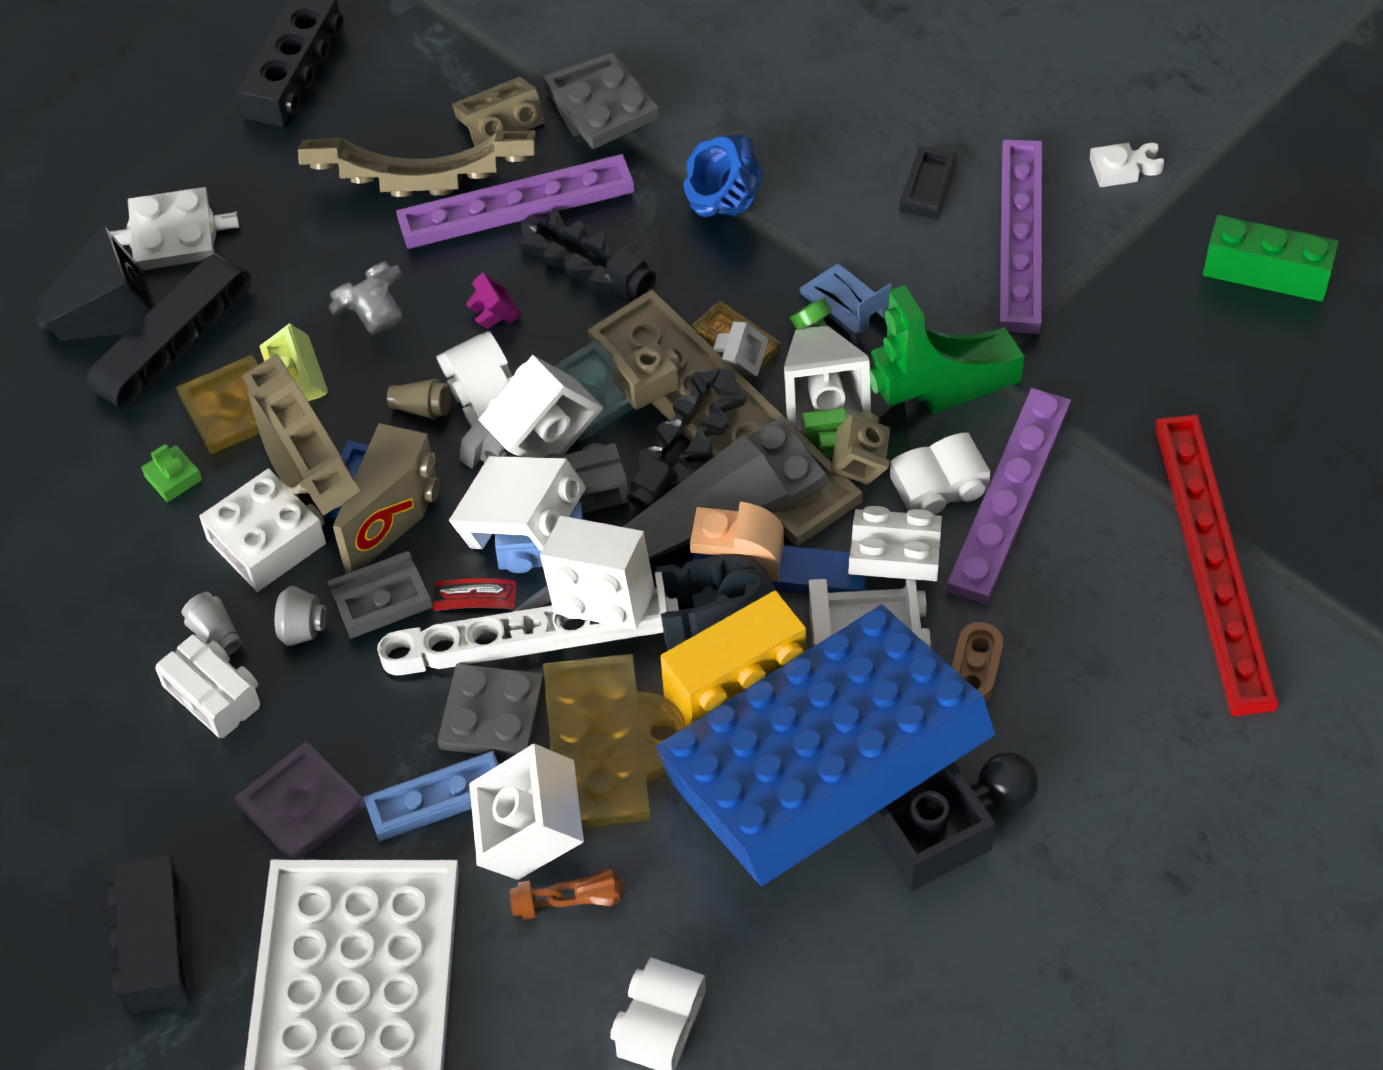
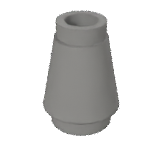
[181,592,243,656]

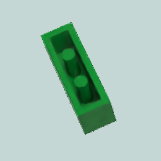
[1203,215,1339,302]

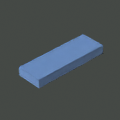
[363,751,499,842]

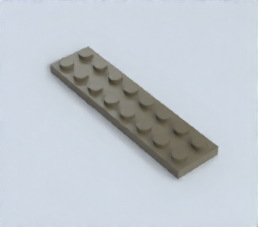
[588,289,863,547]

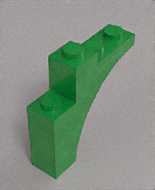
[869,285,1024,415]

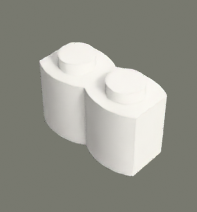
[890,433,990,515]
[611,957,706,1070]

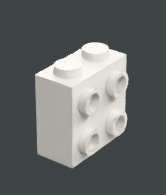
[199,468,326,592]

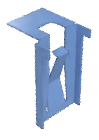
[800,263,892,344]

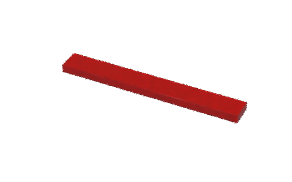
[1155,414,1278,716]

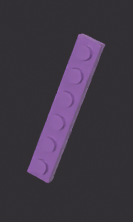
[999,140,1042,334]
[396,154,634,249]
[946,388,1071,606]

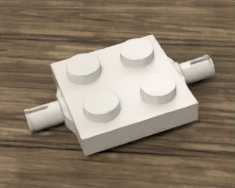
[110,187,240,270]

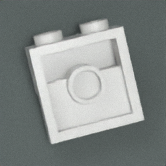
[848,506,942,581]

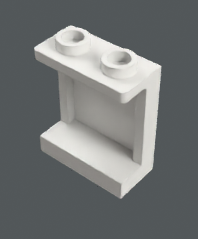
[449,456,586,551]
[809,579,931,648]

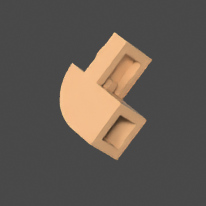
[690,502,784,582]

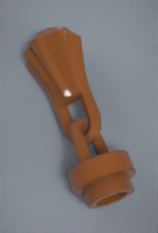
[509,868,626,920]

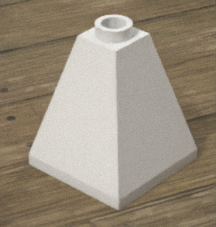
[784,326,871,433]

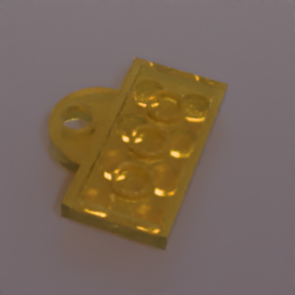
[543,654,686,828]

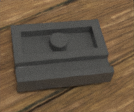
[327,551,432,639]

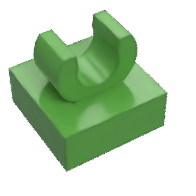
[802,408,847,461]
[141,444,202,503]

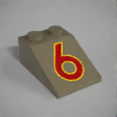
[333,423,440,574]

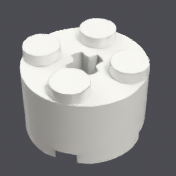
[436,331,514,427]

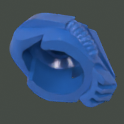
[684,134,765,217]

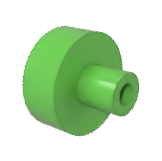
[789,297,832,330]

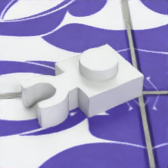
[1090,143,1164,187]

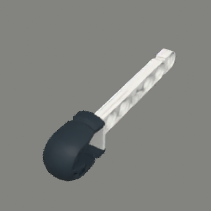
[377,555,775,675]

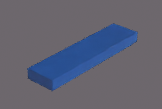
[693,546,867,593]

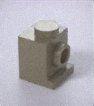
[612,341,681,410]
[831,412,890,485]

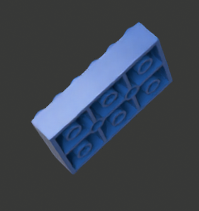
[655,604,995,887]

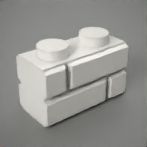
[155,634,260,738]

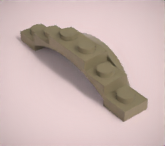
[298,130,537,197]
[242,354,361,515]

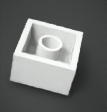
[478,355,604,458]
[540,515,655,630]
[469,744,584,880]

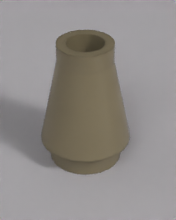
[387,378,452,420]

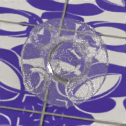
[328,261,403,334]

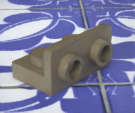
[452,77,545,146]

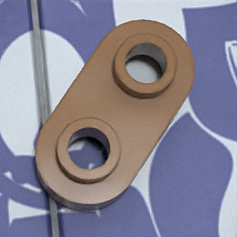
[952,622,1003,703]

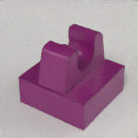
[467,272,522,328]

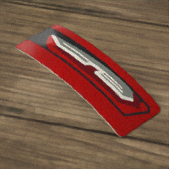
[433,578,516,611]

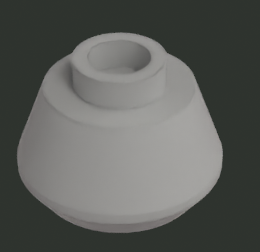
[275,586,327,646]

